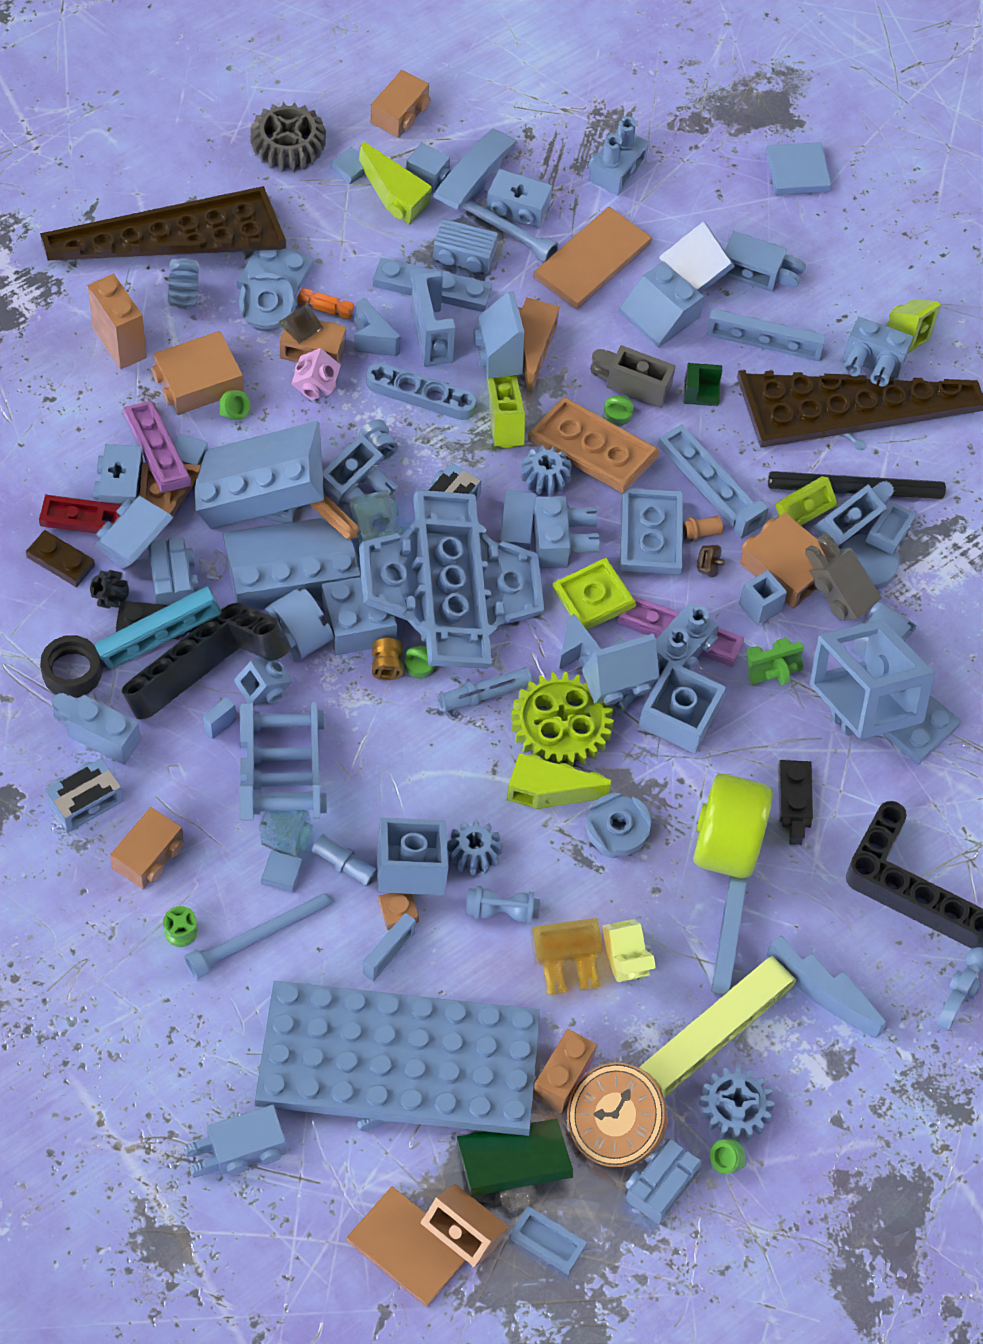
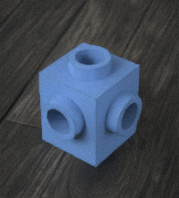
[234,657,293,705]

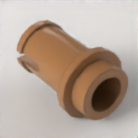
[683,515,723,541]

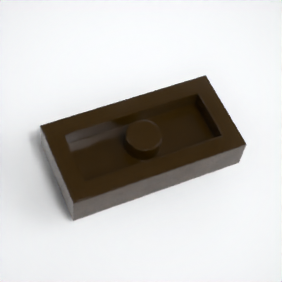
[26,530,95,588]

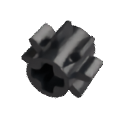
[90,570,129,609]

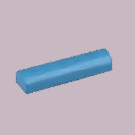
[95,586,222,670]

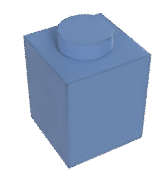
[406,142,451,193]
[739,570,787,625]

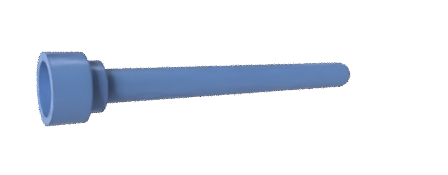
[461,200,559,262]
[184,893,331,980]

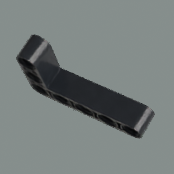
[122,603,291,720]
[846,801,983,949]

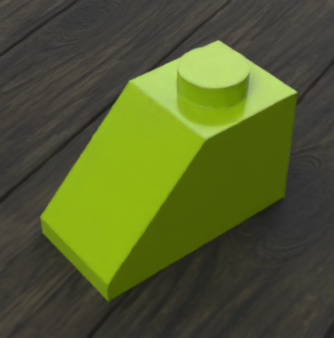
[887,299,941,353]

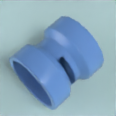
[359,419,398,461]

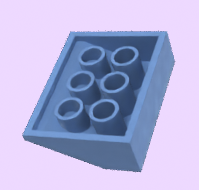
[195,421,324,529]
[223,518,360,610]

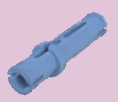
[438,667,533,713]

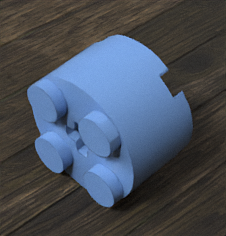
[264,586,334,662]

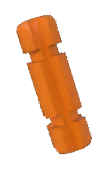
[298,288,354,319]

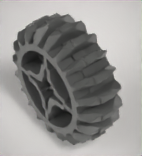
[250,101,326,172]

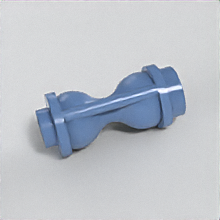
[466,886,540,925]

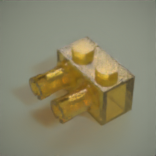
[530,918,603,995]

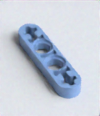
[366,363,476,420]
[711,876,747,995]

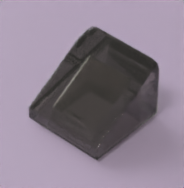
[279,303,323,344]

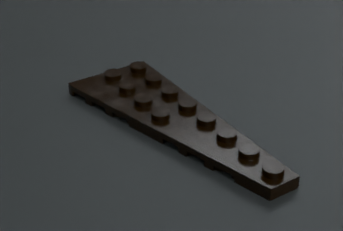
[40,186,286,261]
[737,370,983,448]

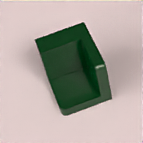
[684,363,722,406]

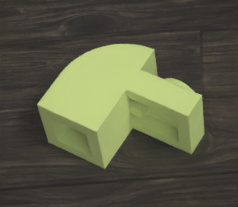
[602,919,656,982]

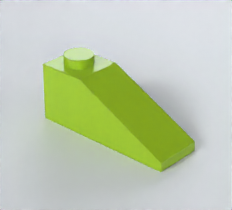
[359,142,432,224]
[487,375,525,448]

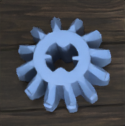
[168,258,199,308]
[521,445,572,497]
[447,819,503,877]

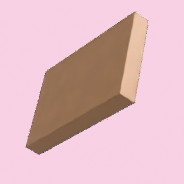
[346,1186,466,1307]

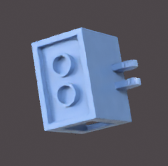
[810,619,935,740]

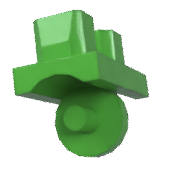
[746,638,804,686]

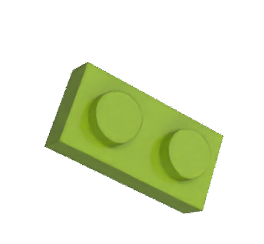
[775,477,838,526]

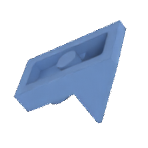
[354,298,401,356]
[559,615,601,669]

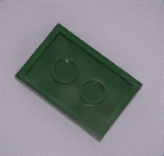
[457,1118,573,1197]

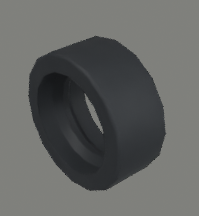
[40,635,102,698]

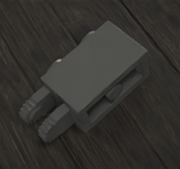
[590,345,676,408]
[805,533,882,621]

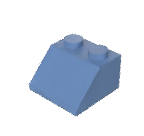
[619,261,704,347]
[473,291,524,378]
[94,496,173,569]
[582,633,659,705]

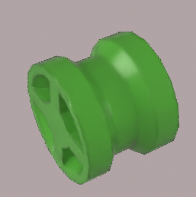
[163,906,197,947]

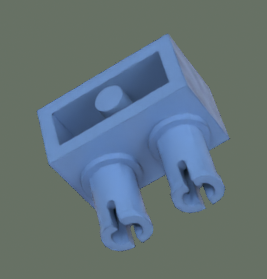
[588,116,649,196]
[843,316,913,386]
[323,434,398,520]
[533,496,600,568]
[656,602,719,671]

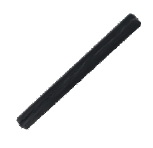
[768,471,946,499]

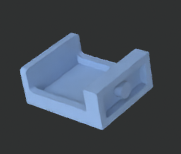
[411,272,455,366]

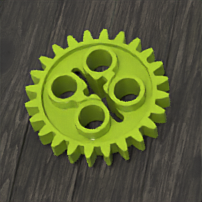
[510,672,614,767]

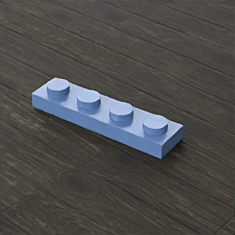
[373,257,492,312]
[706,309,826,361]
[658,424,755,527]

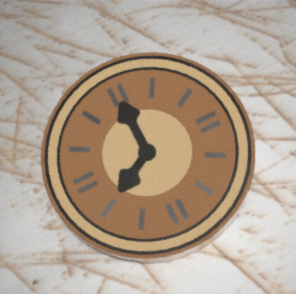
[567,1062,668,1168]

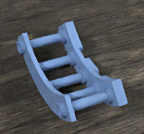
[239,702,327,821]

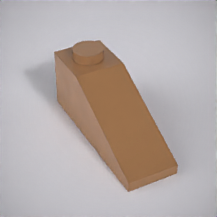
[518,297,560,391]

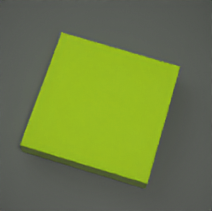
[552,557,636,630]

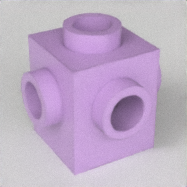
[291,348,341,401]

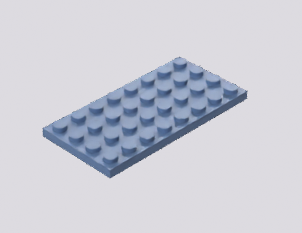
[255,981,540,1136]

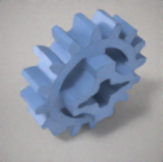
[699,1066,775,1141]

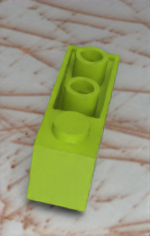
[506,753,612,809]

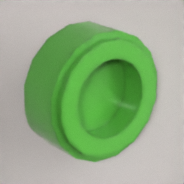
[219,390,250,420]
[604,395,634,425]
[404,646,435,679]
[710,1138,746,1174]

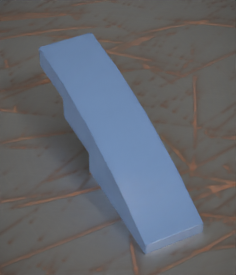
[433,128,517,210]
[767,935,887,1038]

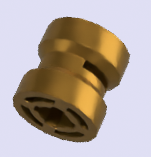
[372,638,403,680]

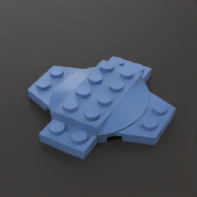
[359,490,544,669]

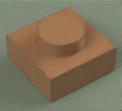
[378,893,419,930]

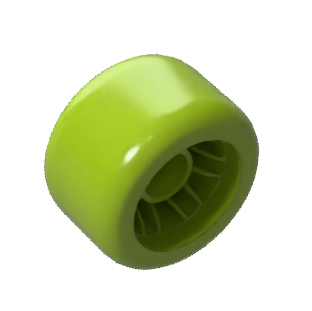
[693,773,773,879]

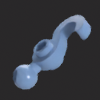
[936,947,983,1031]

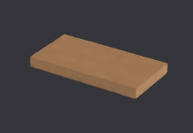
[534,207,652,309]
[528,397,659,494]

